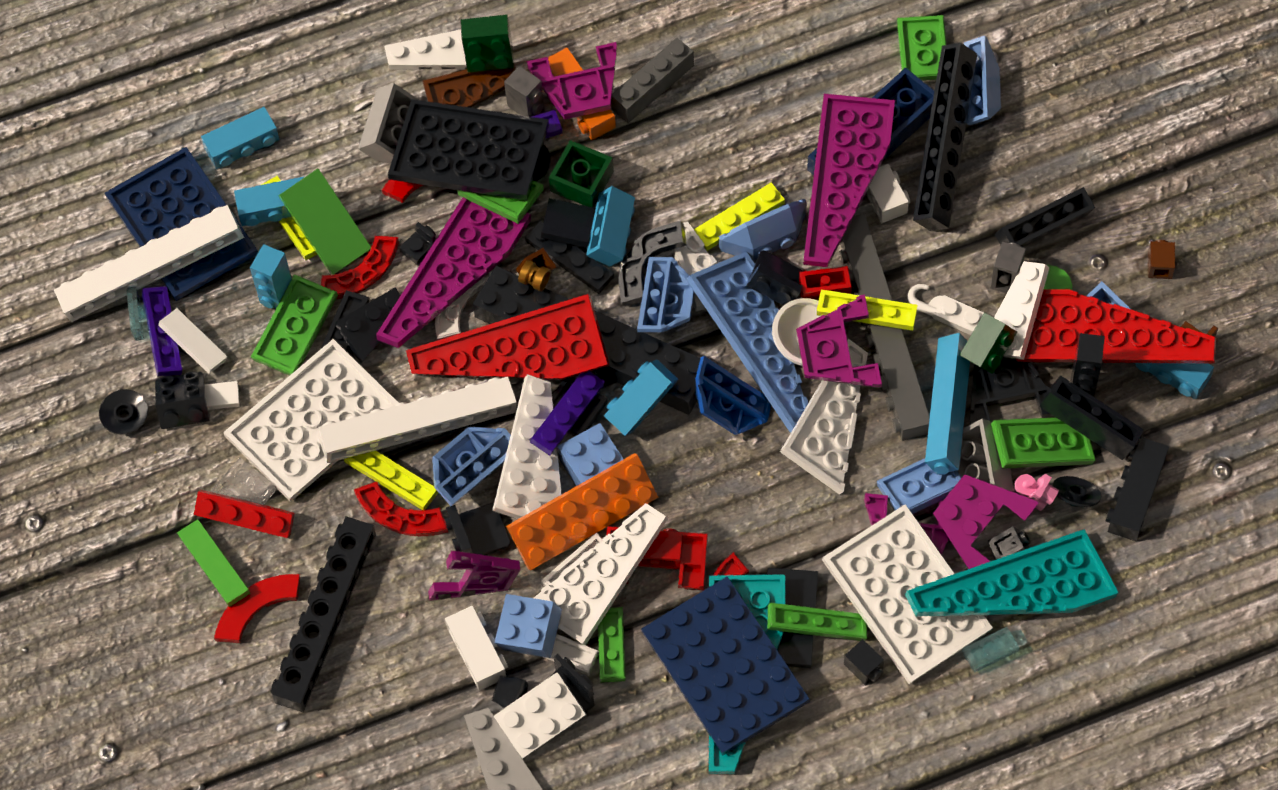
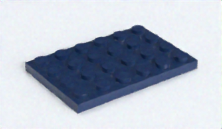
[104,147,258,301]
[641,577,810,756]

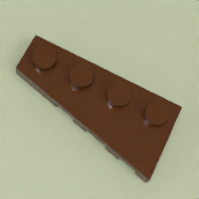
[423,63,516,108]

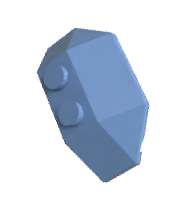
[964,36,1001,125]
[719,198,807,261]
[637,257,694,332]
[432,427,511,506]

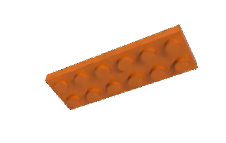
[506,453,659,571]

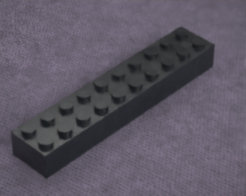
[473,266,700,415]

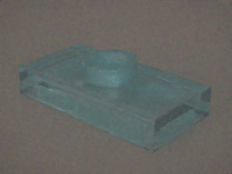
[126,286,146,341]
[962,627,1019,673]

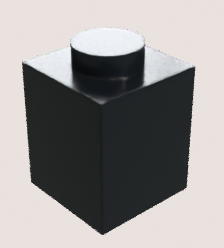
[844,639,884,685]

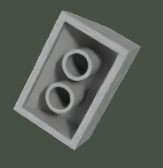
[358,83,419,163]
[957,419,1015,492]

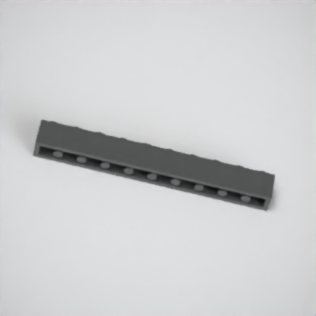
[839,214,930,441]

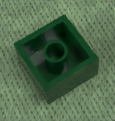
[461,14,514,73]
[549,140,614,208]

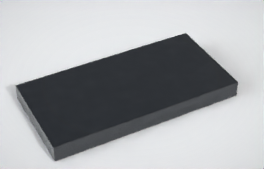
[767,568,818,668]

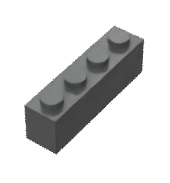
[611,38,694,123]

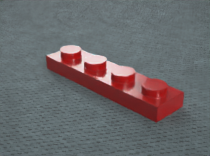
[194,490,295,538]

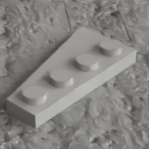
[464,708,542,790]

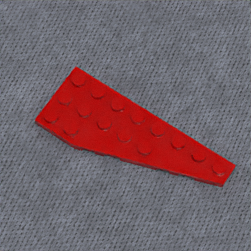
[1016,289,1216,364]
[406,294,609,379]

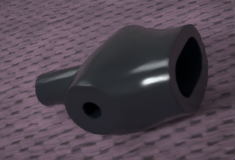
[491,675,528,708]

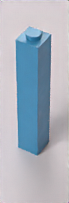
[925,333,970,475]

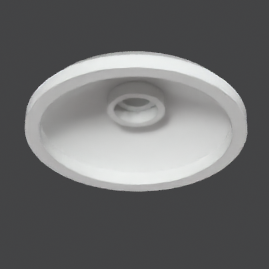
[772,298,820,366]

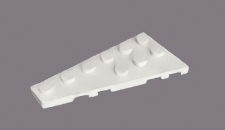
[780,339,868,495]

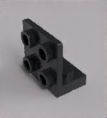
[547,654,595,726]

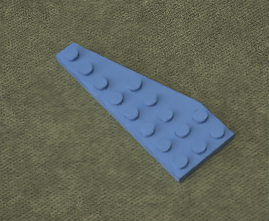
[687,252,808,433]

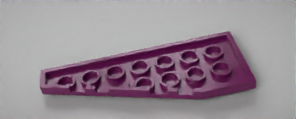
[803,94,895,267]
[376,197,531,348]

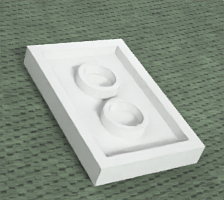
[494,672,586,759]

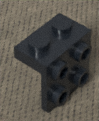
[746,250,803,305]
[155,372,210,429]
[444,503,510,555]

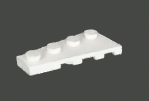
[384,29,466,70]
[672,222,717,311]
[994,262,1050,360]

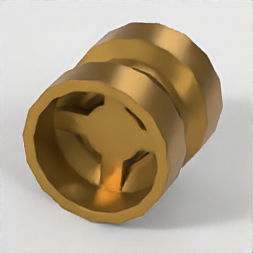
[518,260,551,292]

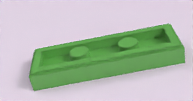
[598,607,626,682]

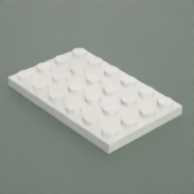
[224,339,398,502]
[822,505,993,684]

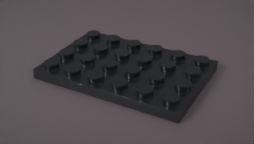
[388,99,549,201]

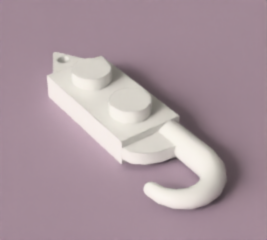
[908,284,984,335]

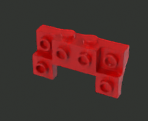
[606,526,708,590]

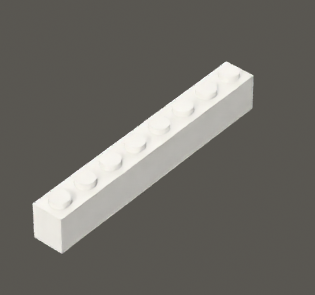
[54,205,244,322]
[318,377,517,463]

